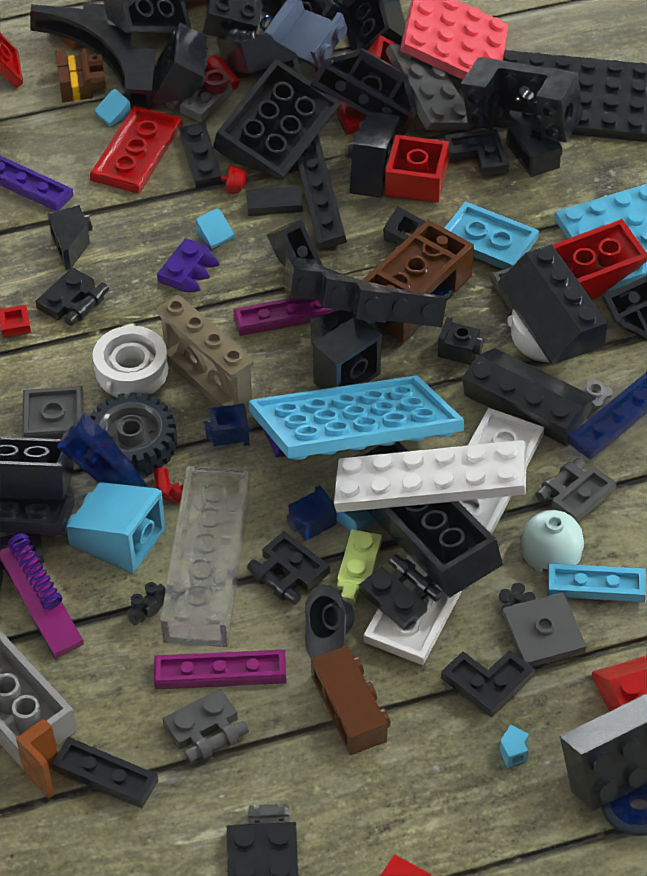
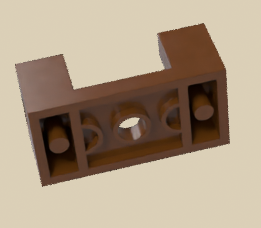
[363,219,474,342]

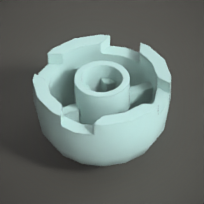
[521,510,584,572]

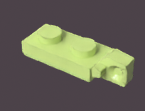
[337,529,382,609]

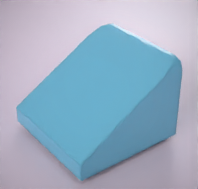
[94,89,131,127]
[196,208,235,249]
[334,507,376,532]

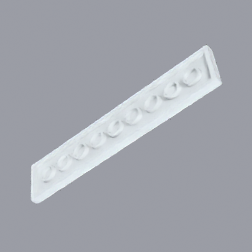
[363,408,545,665]

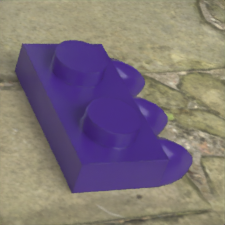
[157,238,219,292]

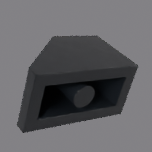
[47,205,93,270]
[267,220,323,267]

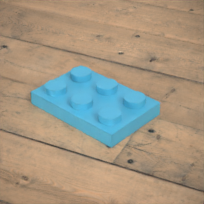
[445,201,539,269]

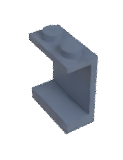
[264,0,348,68]

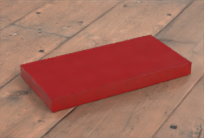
[90,106,183,194]

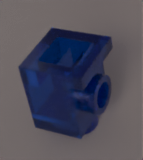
[204,403,250,446]
[287,485,337,541]

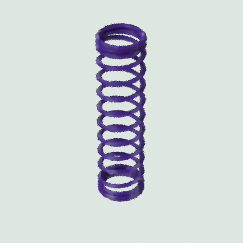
[8,533,63,610]

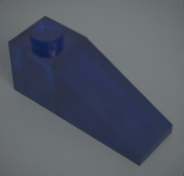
[57,412,148,487]

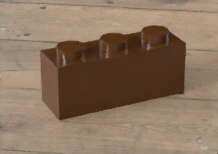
[311,645,391,755]

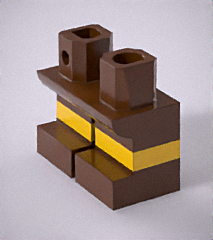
[55,48,106,103]

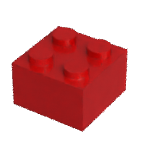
[385,135,449,203]

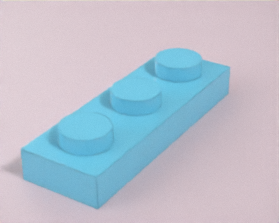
[548,563,646,602]

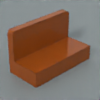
[16,718,57,798]

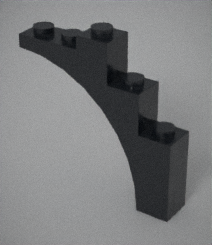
[30,2,156,110]
[283,256,447,328]

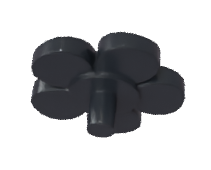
[499,583,536,610]

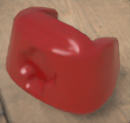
[221,166,246,194]

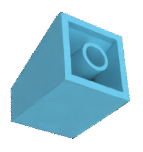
[66,482,166,574]

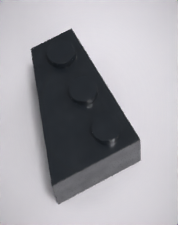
[348,112,400,198]

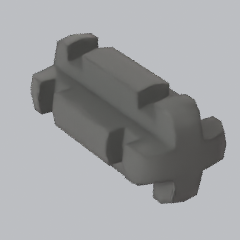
[248,804,290,824]

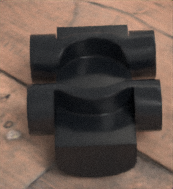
[128,582,167,626]

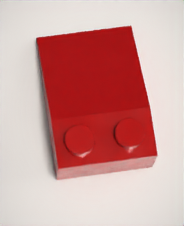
[553,219,647,300]

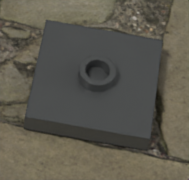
[22,386,84,439]
[502,592,587,666]

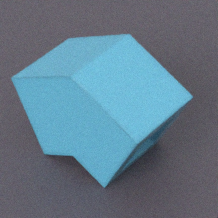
[499,725,529,768]

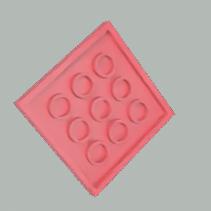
[400,0,508,79]

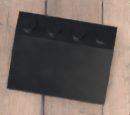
[212,59,342,179]

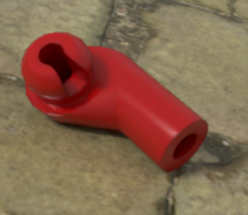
[154,467,187,504]

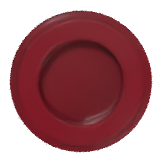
[203,70,229,94]

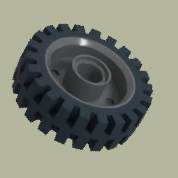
[86,393,177,478]

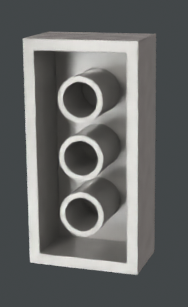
[0,631,77,769]

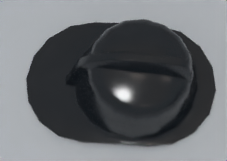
[305,584,355,658]

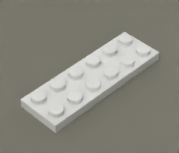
[334,440,527,513]

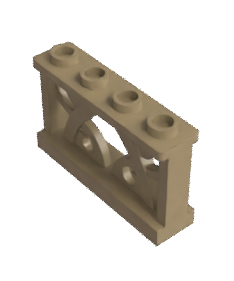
[157,295,256,422]

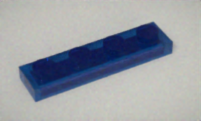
[568,372,647,460]

